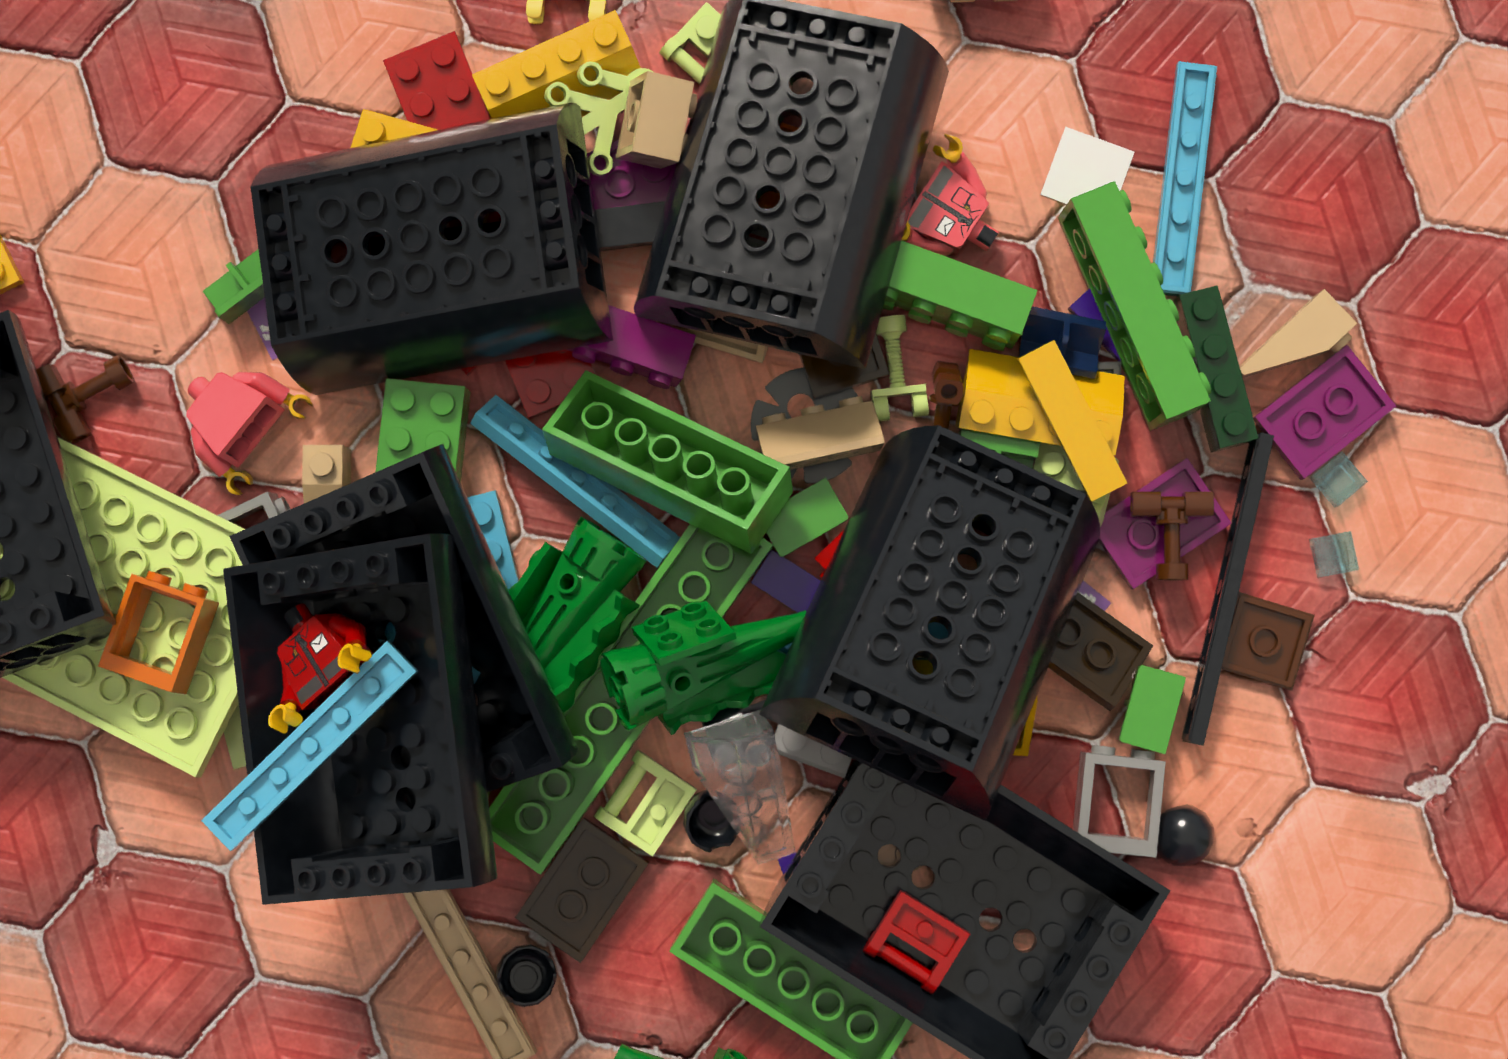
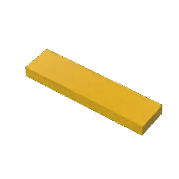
[1017,340,1127,502]

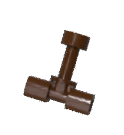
[36,355,135,444]
[929,361,963,429]
[1130,492,1214,581]

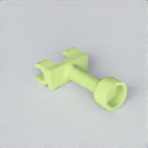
[871,315,929,421]

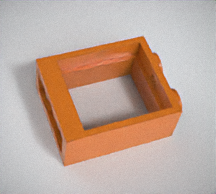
[98,570,219,694]

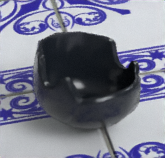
[683,788,744,852]
[1157,804,1214,866]
[496,944,557,1007]

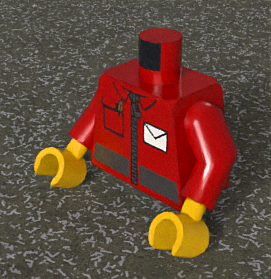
[268,604,374,734]

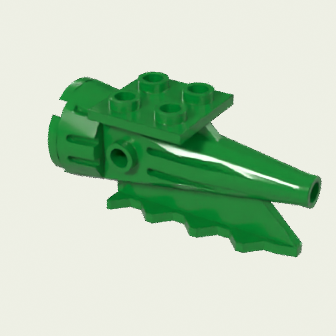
[509,516,647,713]
[600,601,806,735]

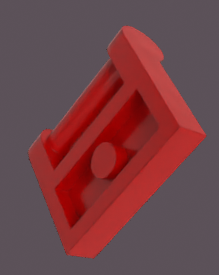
[863,889,970,994]

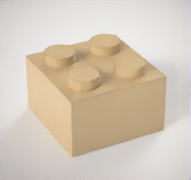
[616,71,697,169]

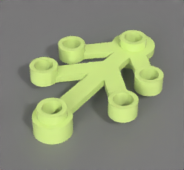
[544,61,653,176]

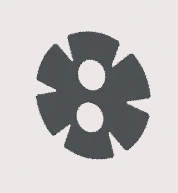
[751,368,858,484]

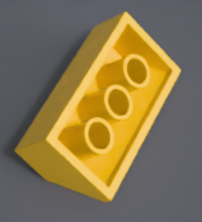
[472,10,641,119]
[955,349,1125,455]

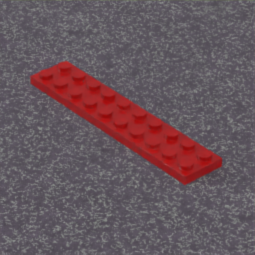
[383,31,596,419]

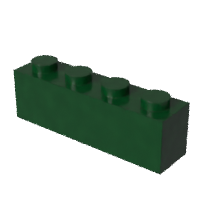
[1173,285,1259,453]

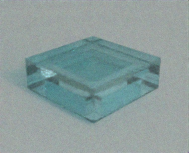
[1309,452,1368,508]
[1309,531,1359,578]

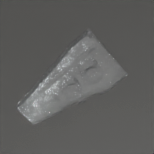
[684,710,796,865]

